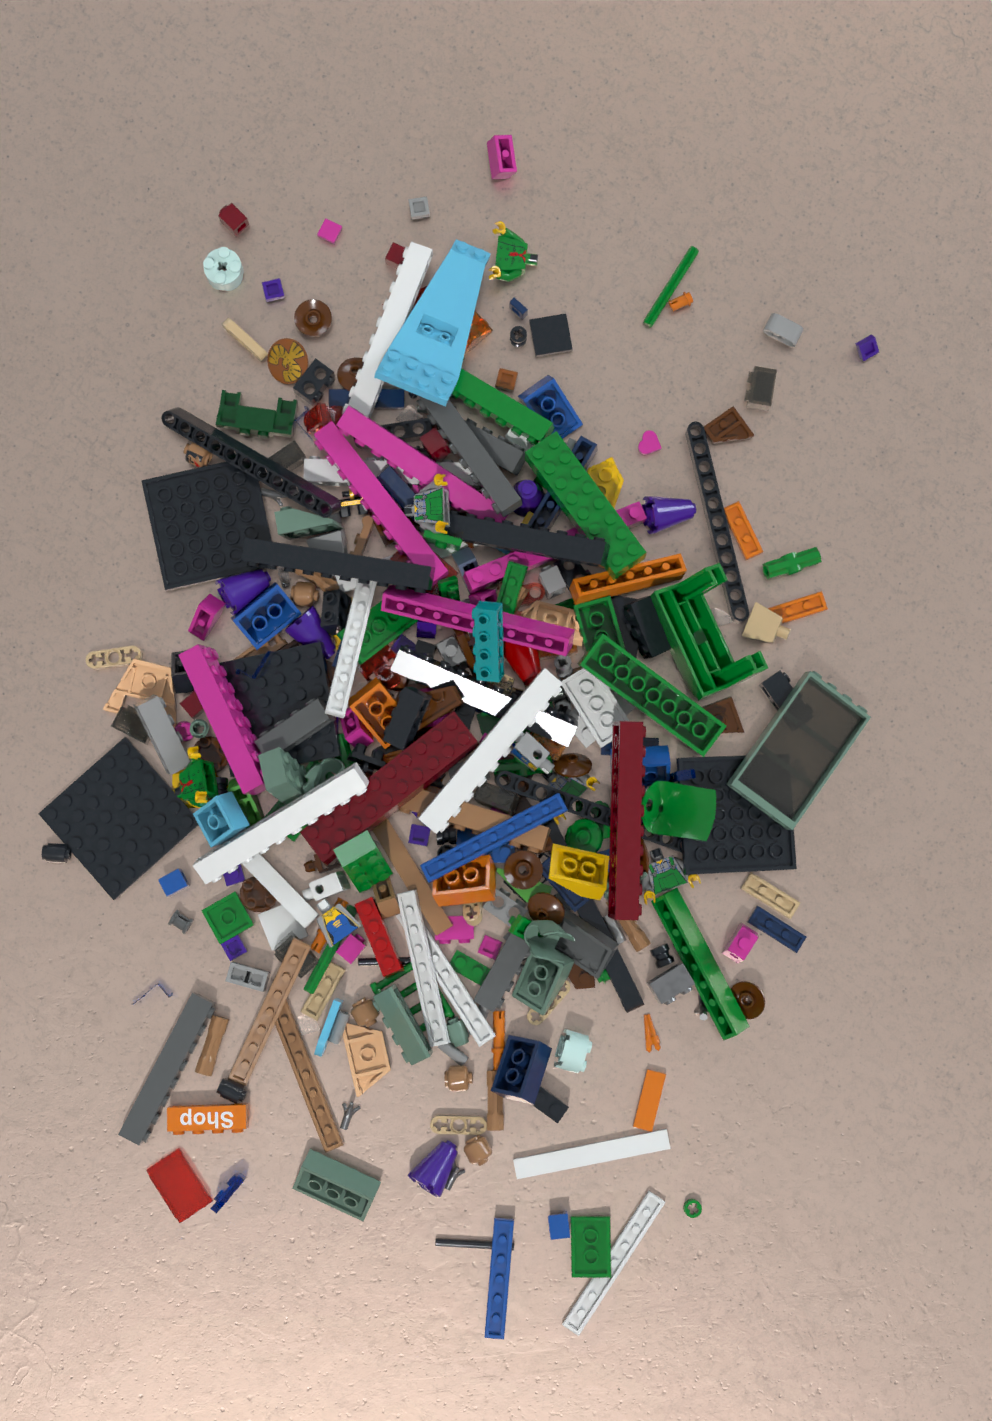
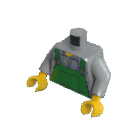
[404,474,450,534]
[542,770,600,825]
[640,848,701,905]

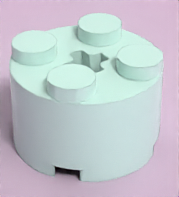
[203,247,244,291]
[554,1029,592,1074]

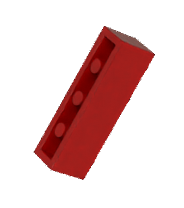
[354,897,404,978]

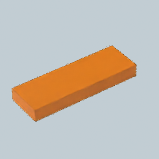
[724,501,763,561]
[768,591,828,624]
[633,1069,666,1132]

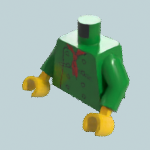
[488,221,538,282]
[175,746,219,807]

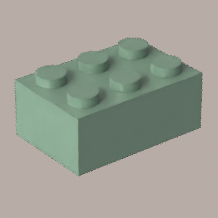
[258,747,307,805]

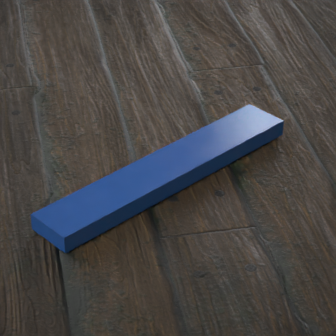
[484,1218,514,1340]

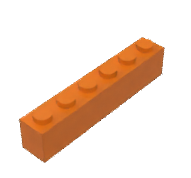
[569,553,687,605]

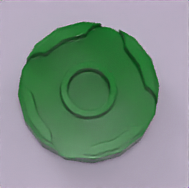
[565,818,603,853]

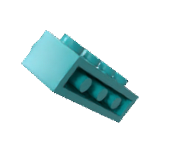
[472,601,504,682]

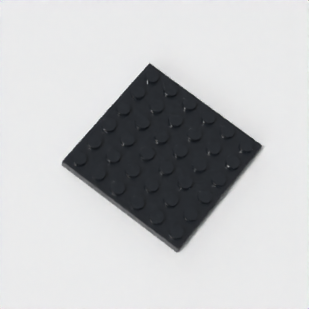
[141,461,272,591]
[219,642,342,777]
[38,737,199,900]
[676,754,797,875]

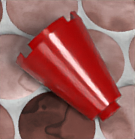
[504,641,541,686]

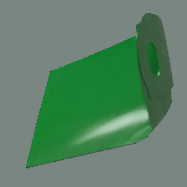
[641,781,716,841]

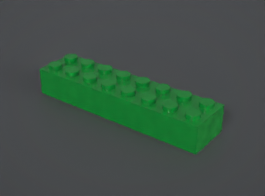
[525,431,647,580]
[578,633,726,757]

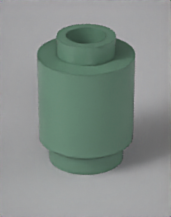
[446,1016,469,1047]

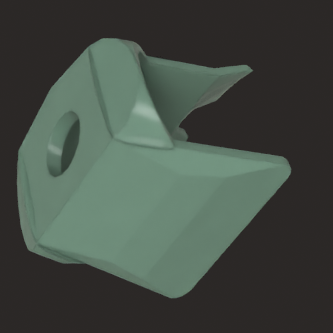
[303,758,345,794]
[524,920,575,963]

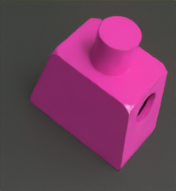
[722,922,759,964]

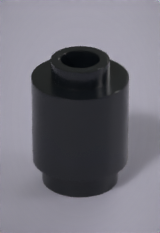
[41,843,72,863]
[216,1078,247,1104]

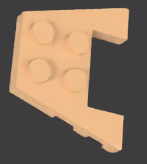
[103,658,177,728]

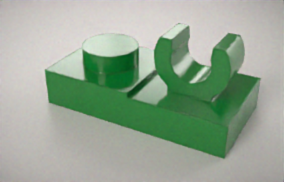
[438,575,460,601]
[508,914,543,939]

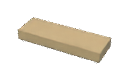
[740,872,800,919]
[300,961,346,1021]

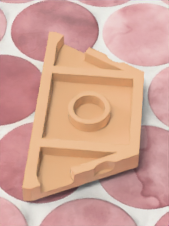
[521,600,583,646]
[343,1023,391,1097]

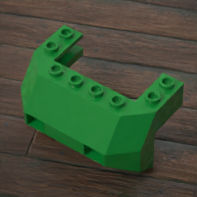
[650,563,768,701]

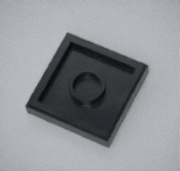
[529,313,573,357]

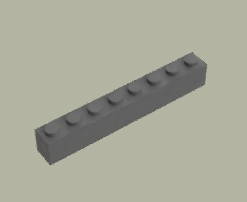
[416,395,522,518]
[118,992,216,1145]

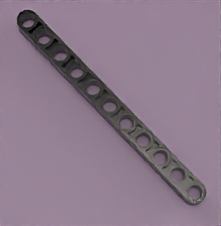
[161,407,341,518]
[685,421,749,624]
[494,771,682,853]
[542,819,645,1013]

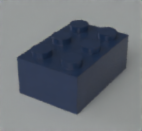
[491,1035,552,1105]

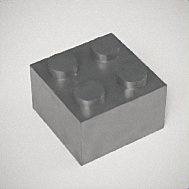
[646,963,695,1005]

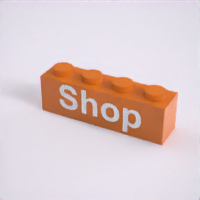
[167,1103,248,1135]

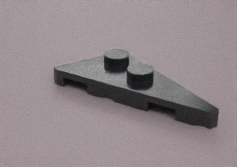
[611,595,638,658]

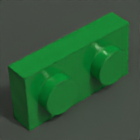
[450,950,490,986]

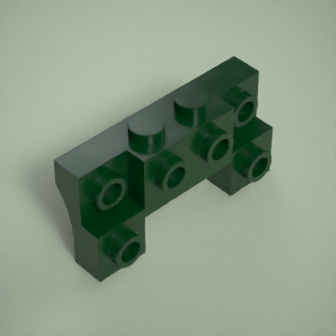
[215,390,298,439]

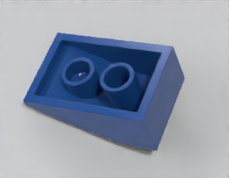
[518,375,583,439]

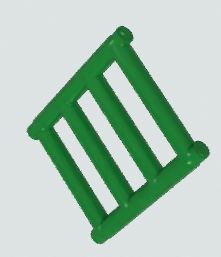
[370,962,455,1032]

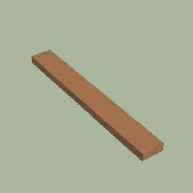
[372,818,453,936]
[228,937,311,1086]
[275,999,344,1153]

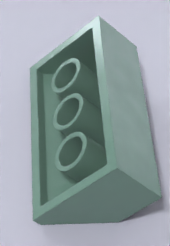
[372,984,433,1066]
[292,1149,381,1221]

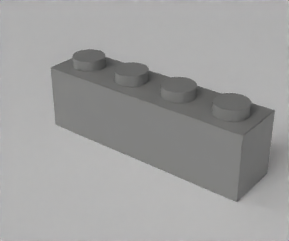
[133,694,190,775]

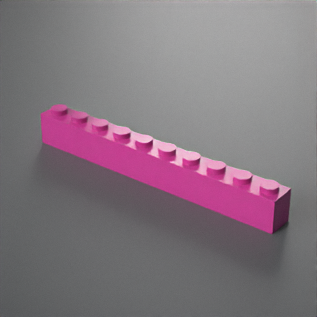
[336,405,509,523]
[314,421,448,586]
[463,501,647,594]
[381,584,575,656]

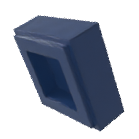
[509,297,528,319]

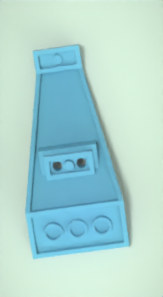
[374,239,491,407]

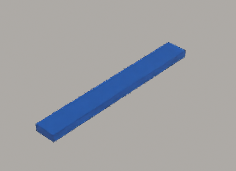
[420,793,568,883]

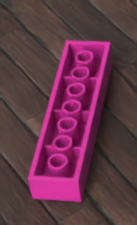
[179,644,266,795]

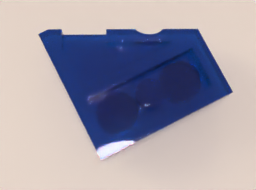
[210,1173,247,1214]

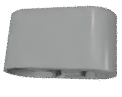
[763,313,804,347]

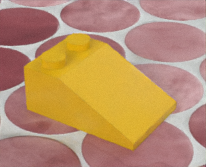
[549,843,609,901]

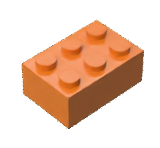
[348,677,398,749]
[432,855,496,907]

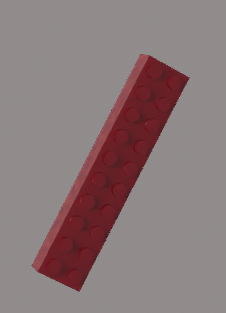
[300,711,479,865]
[608,721,646,920]

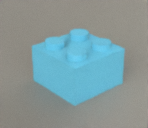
[193,791,249,848]

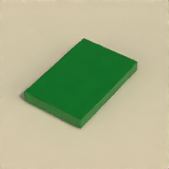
[571,1216,612,1278]

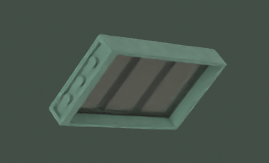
[726,671,871,830]

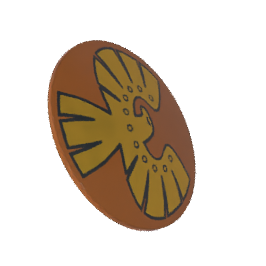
[267,338,308,384]

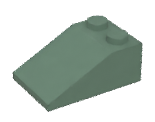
[274,506,344,540]
[512,949,575,1015]

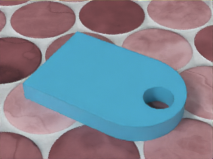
[314,998,344,1057]

